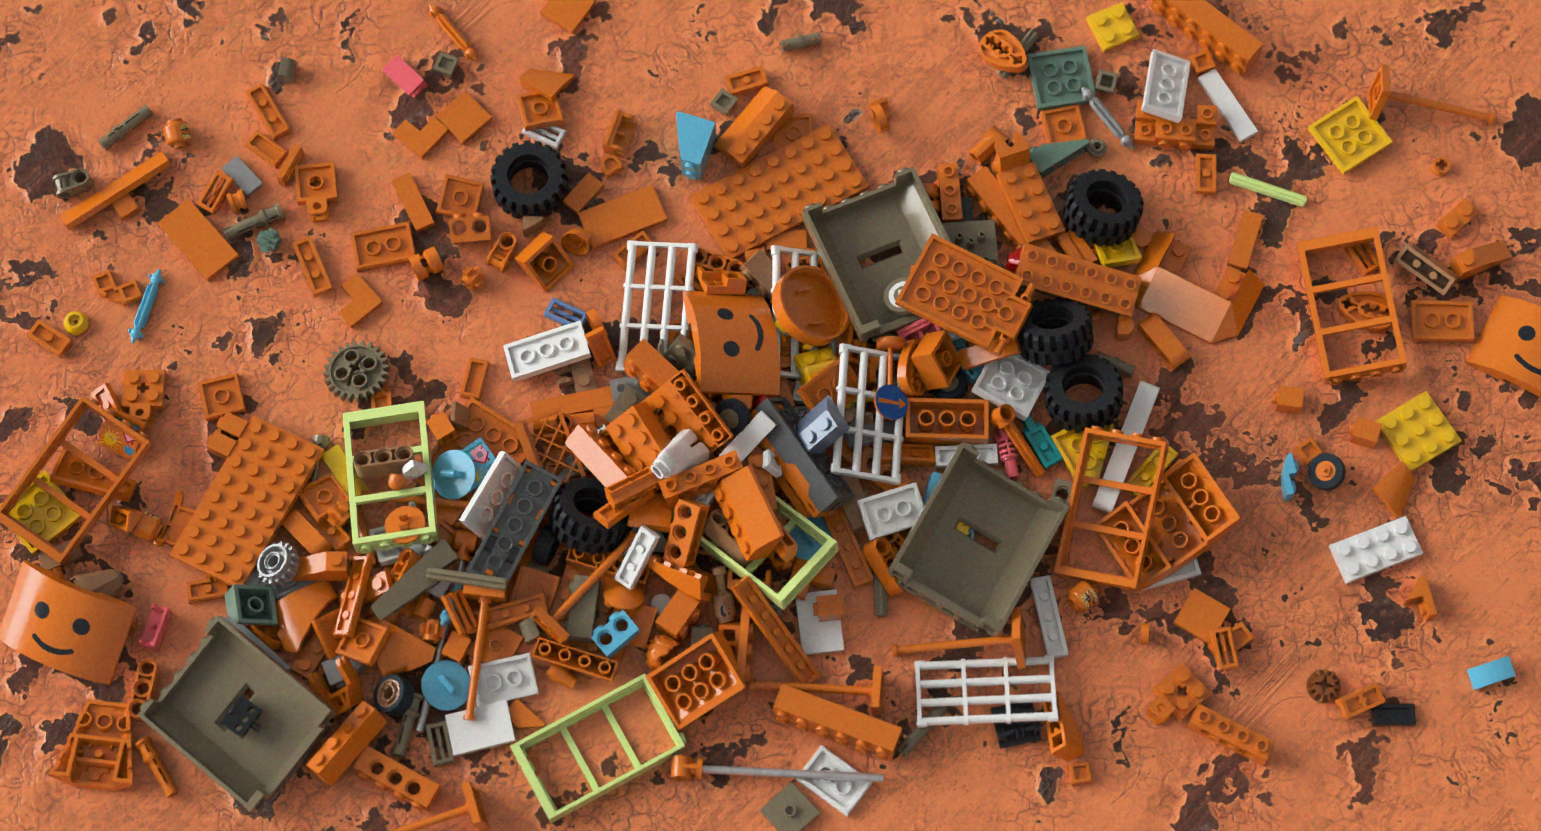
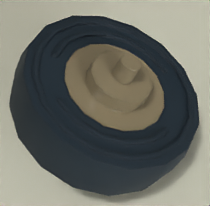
[932,371,968,399]
[715,398,750,435]

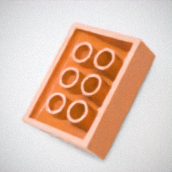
[645,630,746,731]

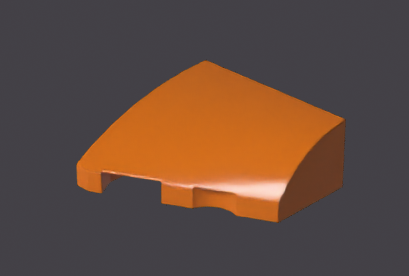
[519,69,575,101]
[696,266,747,295]
[1372,461,1415,519]

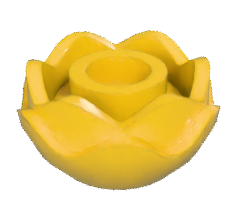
[64,311,89,335]

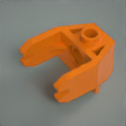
[308,655,362,716]

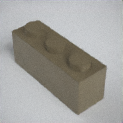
[563,575,601,643]

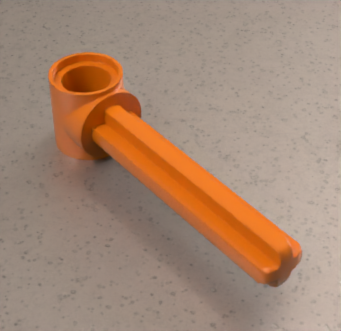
[989,404,1045,478]

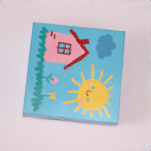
[460,437,496,494]

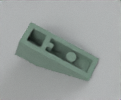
[1030,139,1090,179]

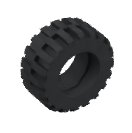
[490,140,569,219]
[1063,169,1144,247]
[1017,298,1094,367]
[1045,354,1123,434]
[549,477,629,555]

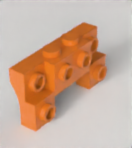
[1133,99,1217,150]

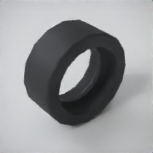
[531,524,560,566]

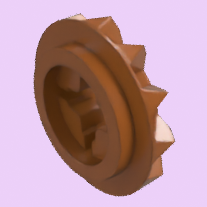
[1307,669,1341,703]

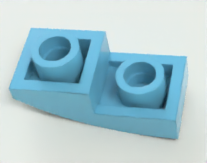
[1281,453,1299,501]
[1467,656,1516,690]

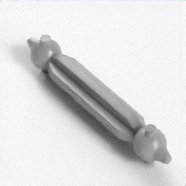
[1081,87,1134,150]

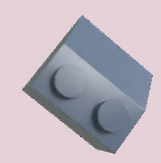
[798,396,850,454]

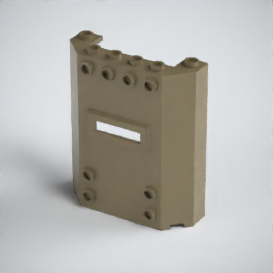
[802,167,951,342]
[887,442,1070,637]
[137,615,337,812]

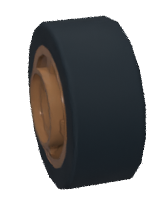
[373,674,414,717]

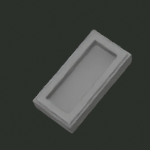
[222,156,264,198]

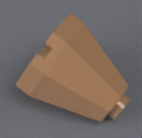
[69,569,124,598]

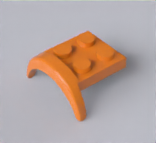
[153,490,195,547]

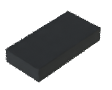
[1371,704,1416,727]

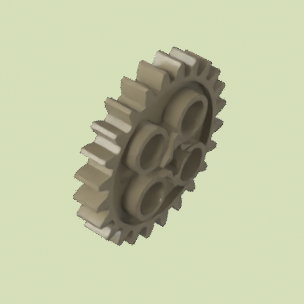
[323,340,390,403]

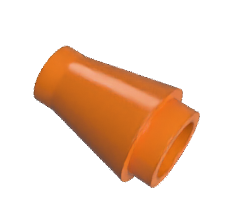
[546,664,578,689]

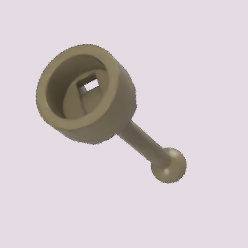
[310,435,330,482]

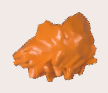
[645,633,681,673]

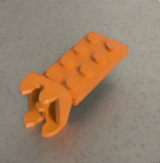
[990,132,1065,245]
[727,569,772,688]

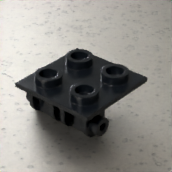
[990,703,1042,749]

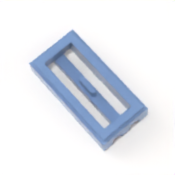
[544,297,587,326]

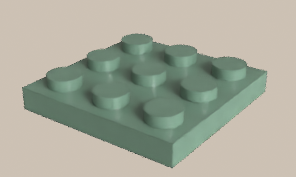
[1027,45,1096,111]

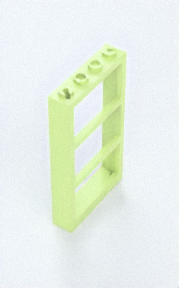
[342,401,439,554]
[671,495,839,610]
[510,674,687,823]

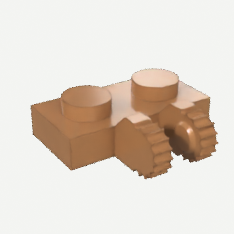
[555,358,596,393]

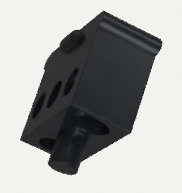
[220,694,263,739]

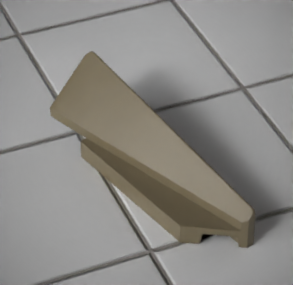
[371,539,458,621]

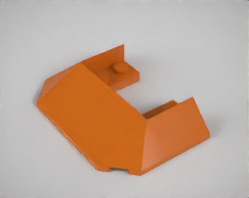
[1133,232,1265,344]

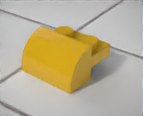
[793,346,837,385]

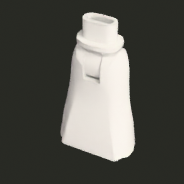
[651,429,710,479]

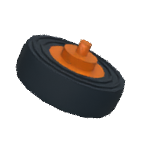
[1308,453,1346,491]

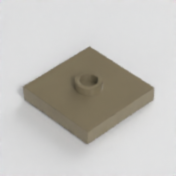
[760,782,820,831]

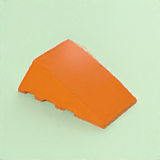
[646,552,728,602]
[49,699,133,791]

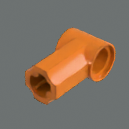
[969,126,1009,165]

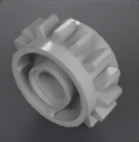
[257,541,300,587]

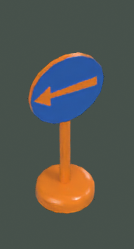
[874,336,908,420]

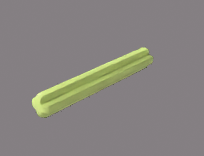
[1229,172,1307,207]

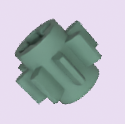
[256,227,282,254]

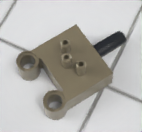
[942,197,1002,267]

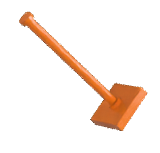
[1368,64,1496,124]
[528,530,637,643]
[463,585,509,721]
[892,609,1026,669]
[750,666,884,718]
[390,781,490,831]

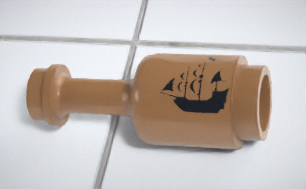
[712,566,736,623]

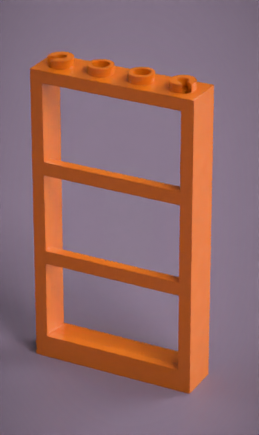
[1297,226,1407,385]
[0,395,153,566]
[1054,426,1169,592]

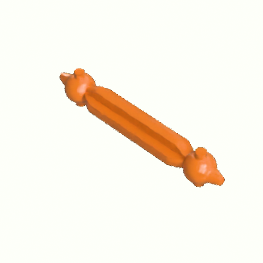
[428,4,478,62]

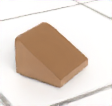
[522,216,545,237]
[451,402,470,428]

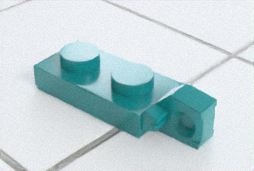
[1021,414,1063,470]

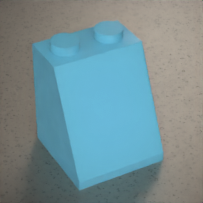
[676,111,716,180]

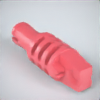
[994,427,1020,480]

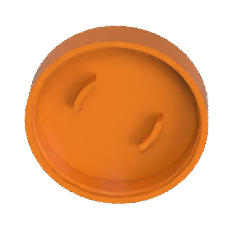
[772,265,850,346]

